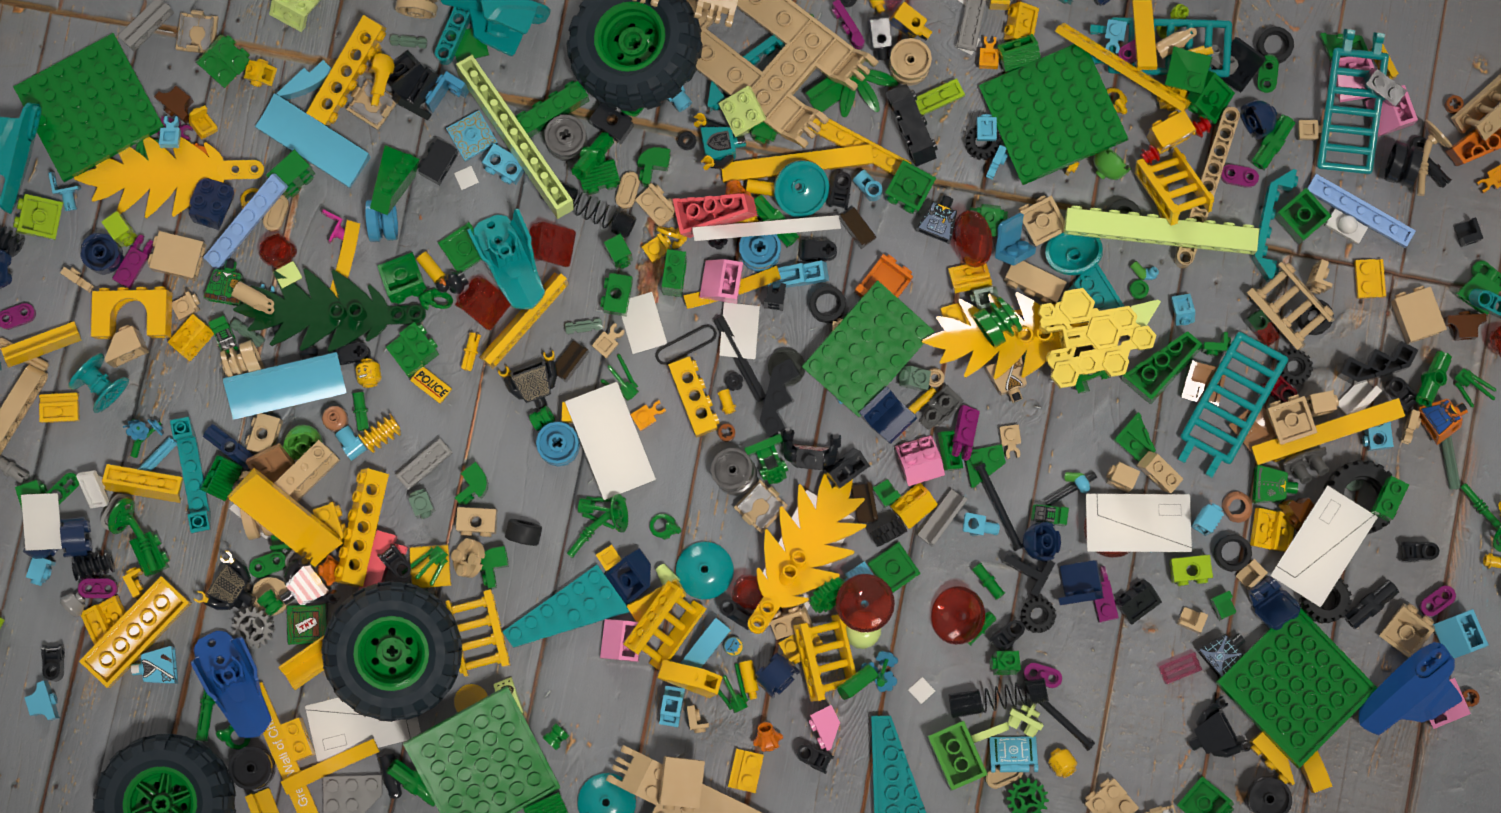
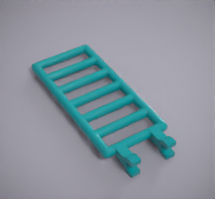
[1090,17,1232,77]
[1317,29,1389,174]
[1178,332,1288,478]

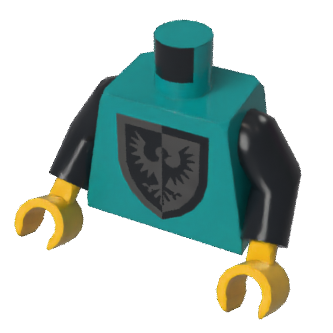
[694,113,746,170]

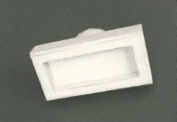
[1325,209,1368,245]
[76,470,110,509]

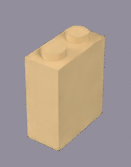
[148,231,207,281]
[1391,286,1447,344]
[658,756,705,812]

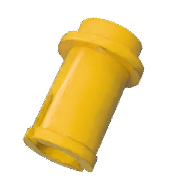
[718,389,737,415]
[1483,553,1501,569]

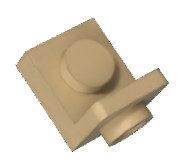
[172,291,201,321]
[687,705,709,733]

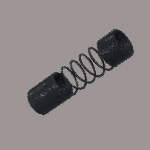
[541,182,636,239]
[948,678,1049,719]

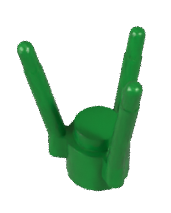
[601,354,639,401]
[1454,368,1496,408]
[578,496,626,529]
[402,546,448,586]
[718,663,749,714]

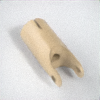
[1156,28,1197,59]
[232,281,274,314]

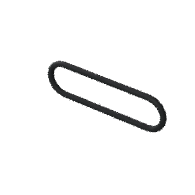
[655,325,717,365]

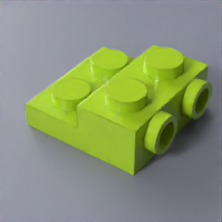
[13,194,63,240]

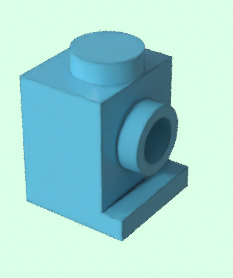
[26,558,56,586]

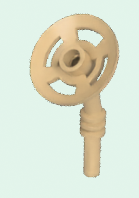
[1417,119,1453,196]

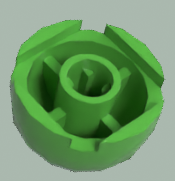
[1093,148,1132,180]
[283,425,323,460]

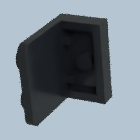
[1212,37,1266,93]

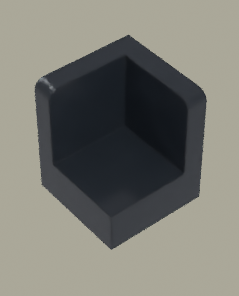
[1454,217,1483,247]

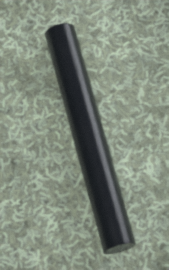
[1044,471,1097,506]

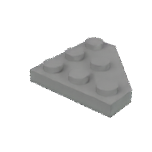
[323,775,383,813]

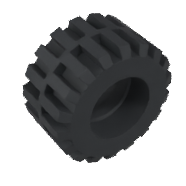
[1299,578,1352,624]

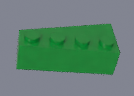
[370,145,420,215]
[1122,331,1202,405]

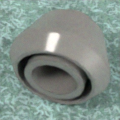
[60,592,86,617]

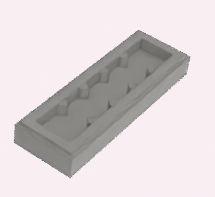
[957,0,986,52]
[396,438,452,490]

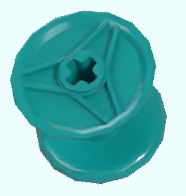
[68,353,129,413]

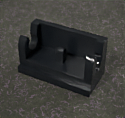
[764,283,786,311]

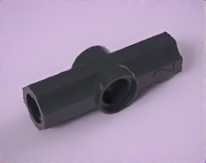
[1344,580,1399,629]

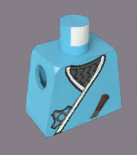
[131,646,178,684]

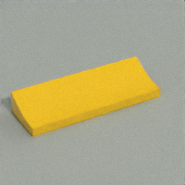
[479,272,569,369]
[228,468,343,567]
[79,576,192,688]

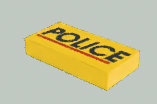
[410,367,452,405]

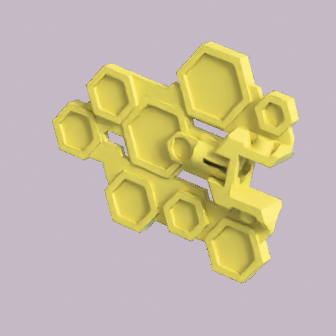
[1038,288,1157,388]

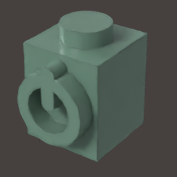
[970,286,999,309]
[899,366,931,391]
[408,489,436,519]

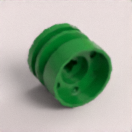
[973,297,1023,348]

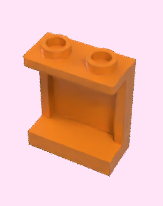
[855,254,913,298]

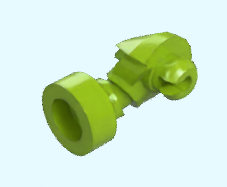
[1157,4,1189,39]

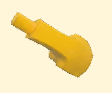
[368,53,394,107]

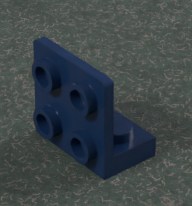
[859,386,917,444]
[1058,560,1104,605]

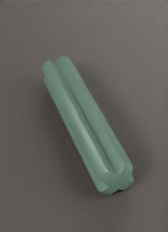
[1441,436,1461,490]

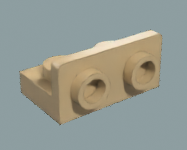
[635,183,676,227]
[1306,259,1333,294]
[768,605,813,640]

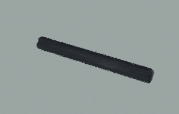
[714,316,766,402]

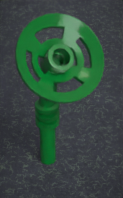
[1460,483,1501,552]
[567,494,628,558]
[108,498,158,573]

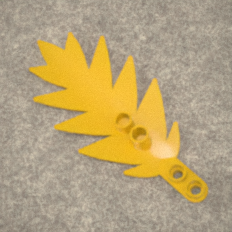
[74,137,264,218]
[922,292,1088,380]
[747,474,866,634]

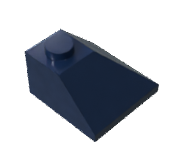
[604,548,651,606]

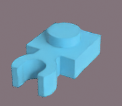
[1105,19,1127,54]
[159,116,181,148]
[986,145,1008,180]

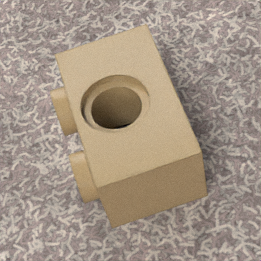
[1306,390,1339,418]
[245,413,283,453]
[1136,451,1183,493]
[1106,462,1140,493]
[456,507,498,537]

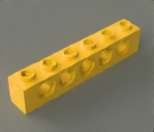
[306,15,387,126]
[334,468,389,587]

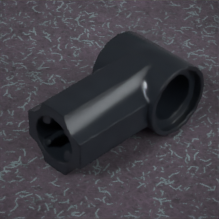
[719,599,753,630]

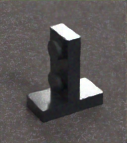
[392,67,439,120]
[1002,554,1055,598]

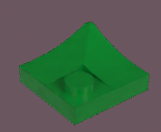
[1165,47,1213,95]

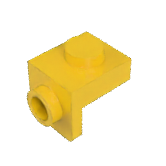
[189,105,218,140]

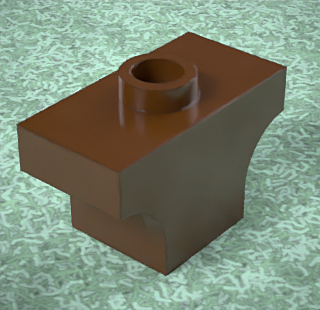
[154,86,194,124]
[1443,311,1487,341]
[1278,498,1315,532]

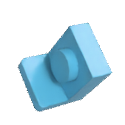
[976,114,997,141]
[1171,294,1195,326]

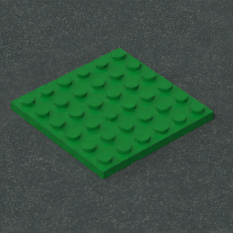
[13,33,165,183]
[979,44,1129,185]
[1216,608,1377,769]
[402,686,561,813]

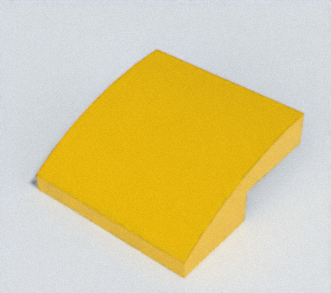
[1250,508,1294,552]
[410,544,451,588]
[81,595,126,645]

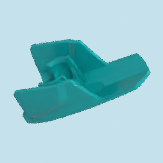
[441,0,551,56]
[0,103,41,214]
[467,208,545,309]

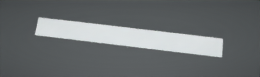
[692,215,841,241]

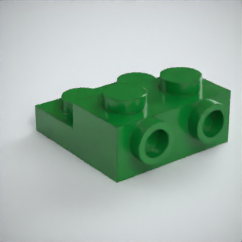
[195,34,250,88]
[1186,71,1235,124]
[884,160,936,214]
[377,252,427,304]
[386,322,439,377]
[1177,776,1234,813]

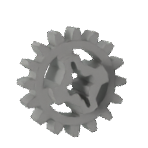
[232,606,275,649]

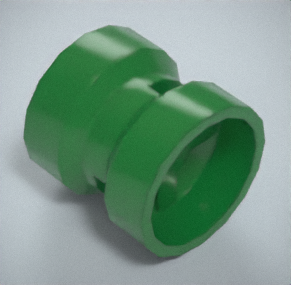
[529,406,555,431]
[257,589,284,616]
[542,723,569,750]

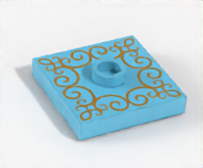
[446,110,498,162]

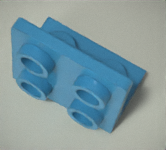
[425,71,469,113]
[995,213,1036,266]

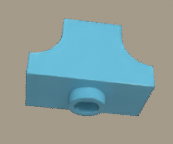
[24,681,60,721]
[659,686,685,727]

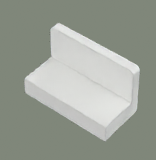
[1337,382,1382,415]

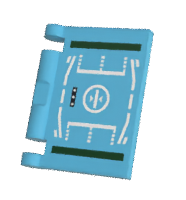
[989,737,1038,773]

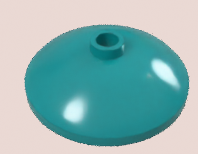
[774,160,829,217]
[1045,232,1103,275]
[676,542,734,600]
[578,773,636,813]

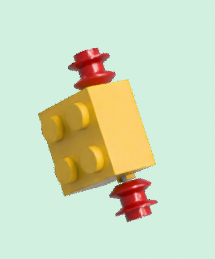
[1140,110,1211,166]

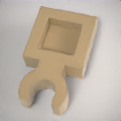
[1298,120,1332,140]
[60,267,94,293]
[592,323,625,359]
[1401,410,1421,445]
[999,424,1021,459]

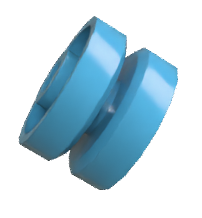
[365,200,398,242]
[739,234,781,272]
[536,422,580,467]

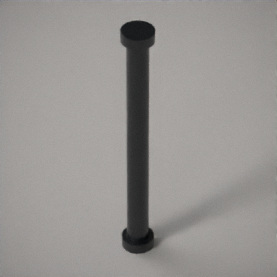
[975,463,1023,551]
[1019,679,1095,751]

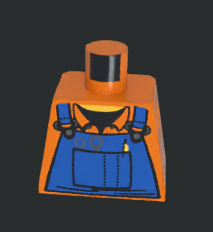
[1418,399,1468,445]

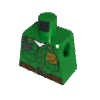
[204,260,244,306]

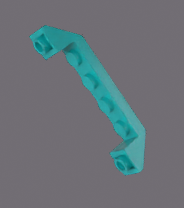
[708,35,785,112]
[1252,169,1299,282]
[170,417,211,534]

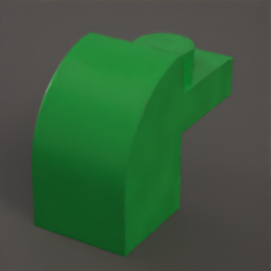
[637,147,671,187]
[454,462,488,505]
[480,546,509,589]

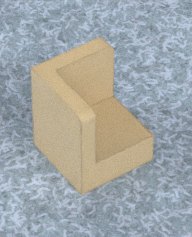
[1236,559,1268,590]
[1177,607,1208,634]

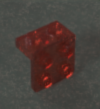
[529,222,576,267]
[455,275,511,330]

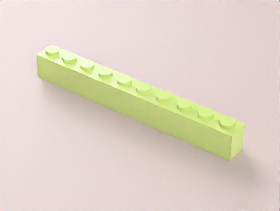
[456,55,574,219]
[1064,206,1259,255]

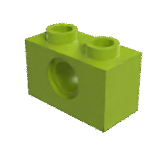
[101,211,138,247]
[1169,555,1213,586]

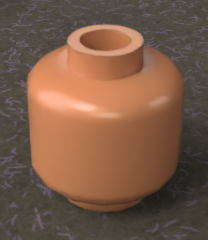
[322,406,349,432]

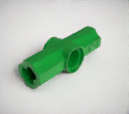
[1251,114,1296,170]
[571,132,614,180]
[754,194,799,248]
[1416,351,1452,407]
[386,759,435,807]

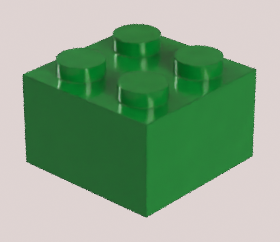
[266,149,315,199]
[1275,188,1332,245]

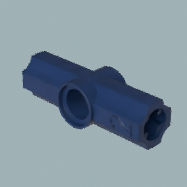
[202,424,254,471]

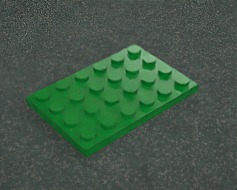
[801,280,935,417]

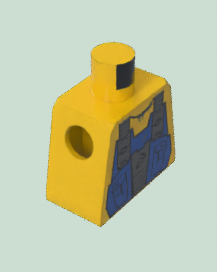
[889,2,932,41]

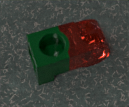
[1243,310,1280,347]

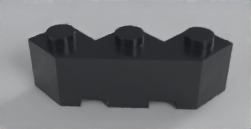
[885,84,938,167]
[1337,341,1418,385]
[759,358,801,437]

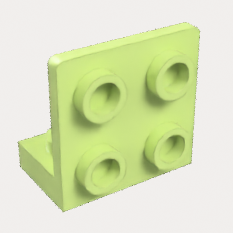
[269,0,321,32]
[718,86,766,137]

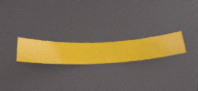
[330,220,360,299]
[683,265,781,309]
[281,739,379,795]

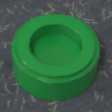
[1129,280,1149,300]

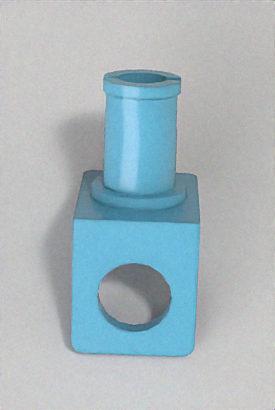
[48,172,81,212]
[963,513,1000,536]

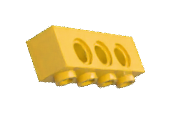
[668,356,720,438]

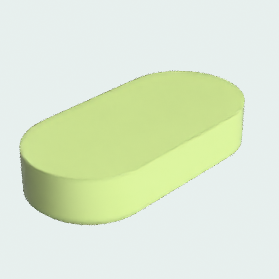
[971,722,1010,743]

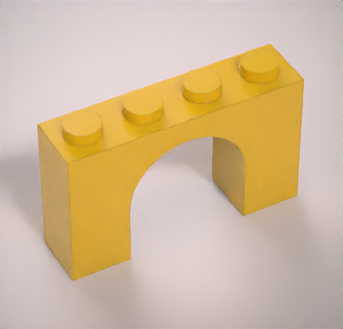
[91,287,172,340]

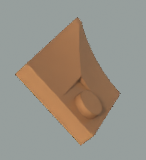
[1180,360,1226,406]
[1228,403,1276,454]
[246,443,295,483]

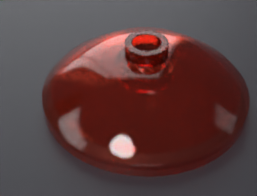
[953,210,993,268]
[836,574,895,633]
[931,586,985,645]

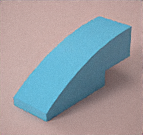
[277,60,332,100]
[768,261,829,289]
[680,618,731,668]

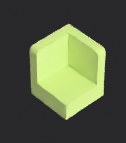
[273,261,302,288]

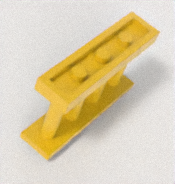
[1135,147,1214,226]
[623,581,707,670]
[446,589,511,677]
[793,614,856,701]

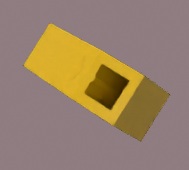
[657,660,723,698]
[1249,731,1295,785]

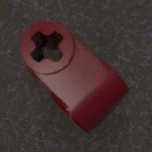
[1260,375,1298,404]

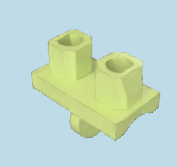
[1008,704,1044,738]

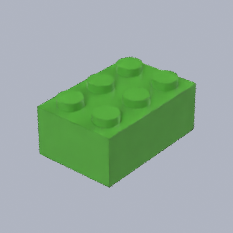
[927,721,988,791]

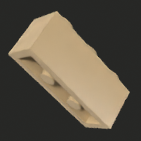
[1004,261,1067,304]

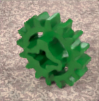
[809,577,849,613]
[1006,778,1049,813]

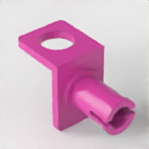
[322,209,345,244]

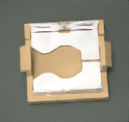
[176,10,219,53]
[346,79,396,130]
[734,480,788,534]

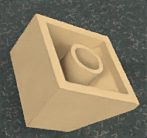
[105,325,149,368]

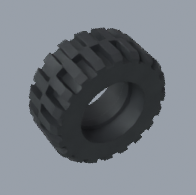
[1322,460,1397,534]

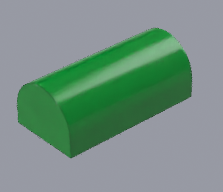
[937,431,963,471]
[837,665,879,700]

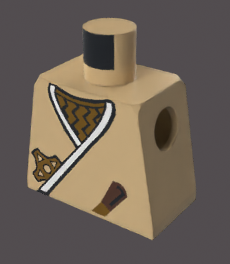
[985,357,1027,403]

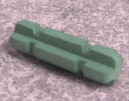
[390,34,427,48]
[565,318,603,334]
[230,319,265,347]

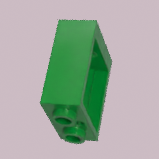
[662,249,687,297]

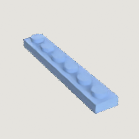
[203,174,289,270]
[1307,174,1416,248]

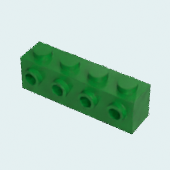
[516,81,590,138]

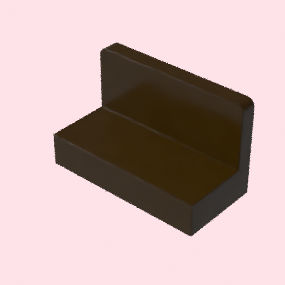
[839,207,877,249]
[556,341,589,383]
[852,482,878,524]

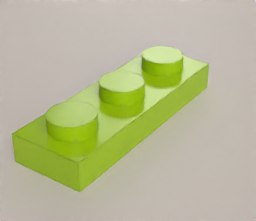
[916,78,965,115]

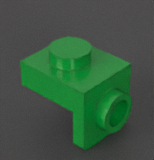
[1201,332,1231,356]

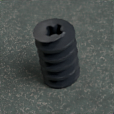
[0,226,25,257]
[72,549,115,581]

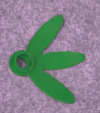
[840,70,898,117]

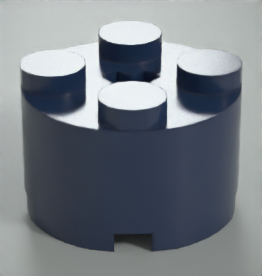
[80,233,124,275]
[60,517,93,558]
[755,653,800,698]

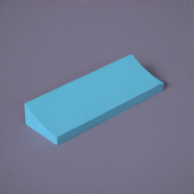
[255,93,371,188]
[223,352,347,420]

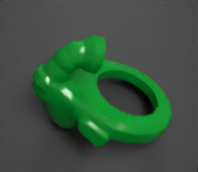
[419,288,453,310]
[650,514,681,540]
[216,725,250,750]

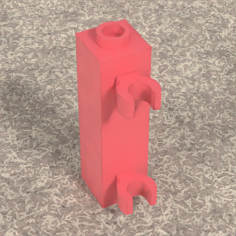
[359,530,408,590]

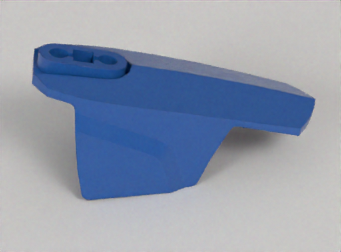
[191,631,272,738]
[1359,642,1463,735]

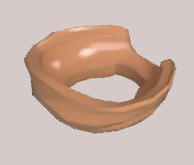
[1222,491,1252,523]

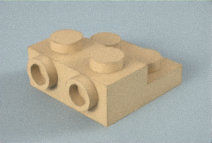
[1016,195,1065,247]
[1266,394,1318,445]
[1379,603,1435,658]
[1084,778,1139,813]

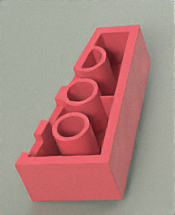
[673,194,757,238]

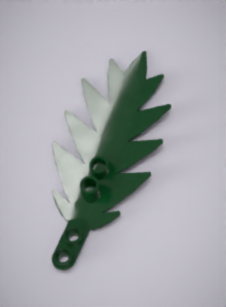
[233,268,426,352]

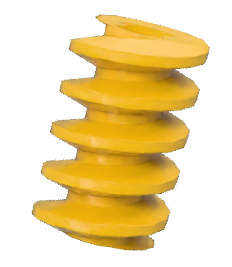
[358,413,401,453]

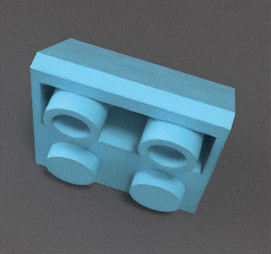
[1433,609,1489,658]

